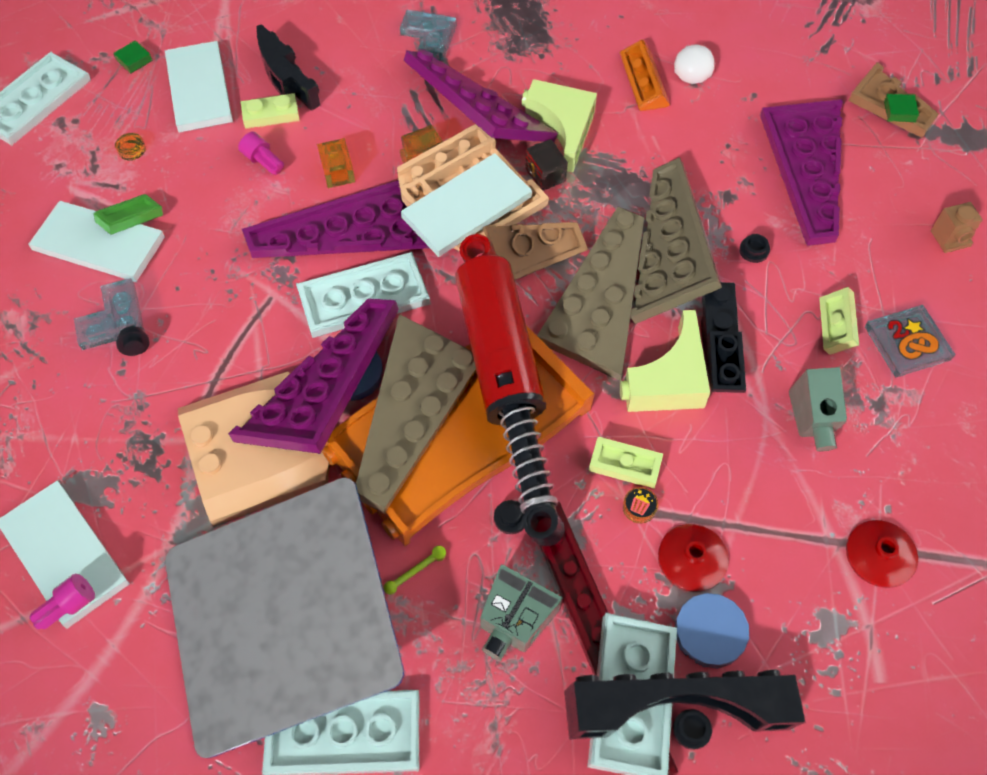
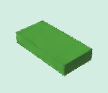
[93,194,163,235]

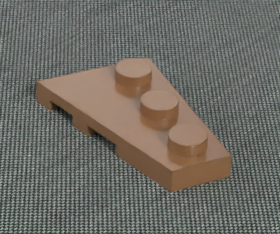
[848,62,939,138]
[483,222,588,280]

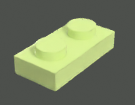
[241,93,300,129]
[819,287,859,355]
[589,437,663,489]

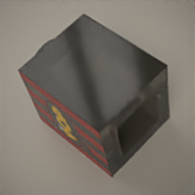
[525,139,568,191]

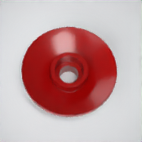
[846,520,918,588]
[658,524,729,592]

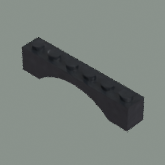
[564,670,806,739]

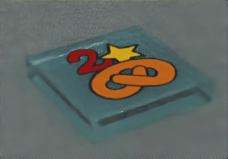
[865,305,956,378]

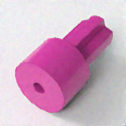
[238,131,284,175]
[30,573,95,630]

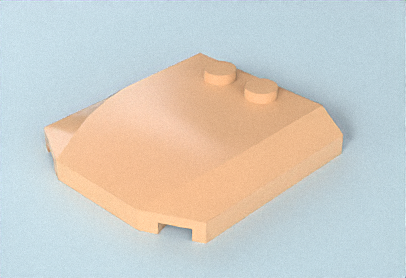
[397,124,549,251]
[178,371,330,526]

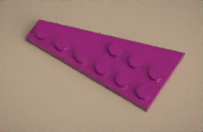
[403,49,558,143]
[760,99,842,246]
[242,180,429,258]
[228,298,399,454]

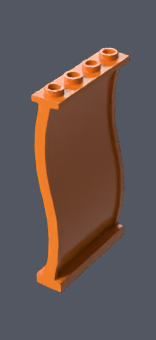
[322,325,594,546]

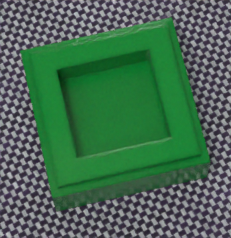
[113,41,153,74]
[884,94,919,122]

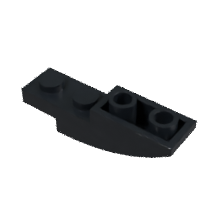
[257,24,320,111]
[701,282,746,393]

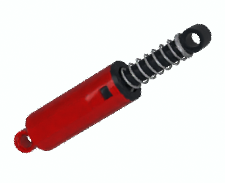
[455,234,565,546]

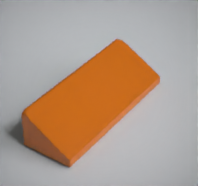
[619,39,670,111]

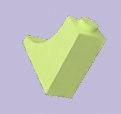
[522,79,597,173]
[620,310,710,412]

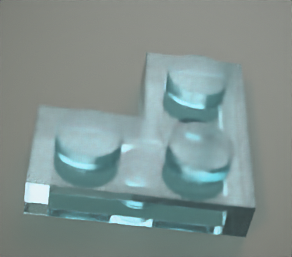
[400,10,457,61]
[74,278,145,350]

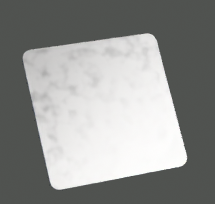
[165,478,404,758]

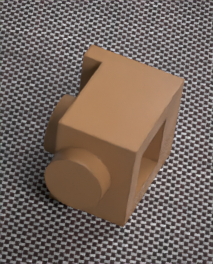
[931,202,983,253]

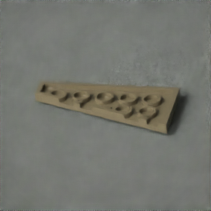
[630,157,722,324]
[537,206,644,381]
[356,314,476,514]

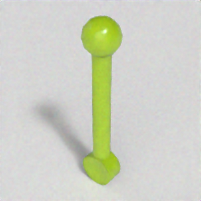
[383,546,446,595]

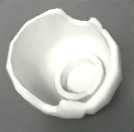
[674,44,715,84]

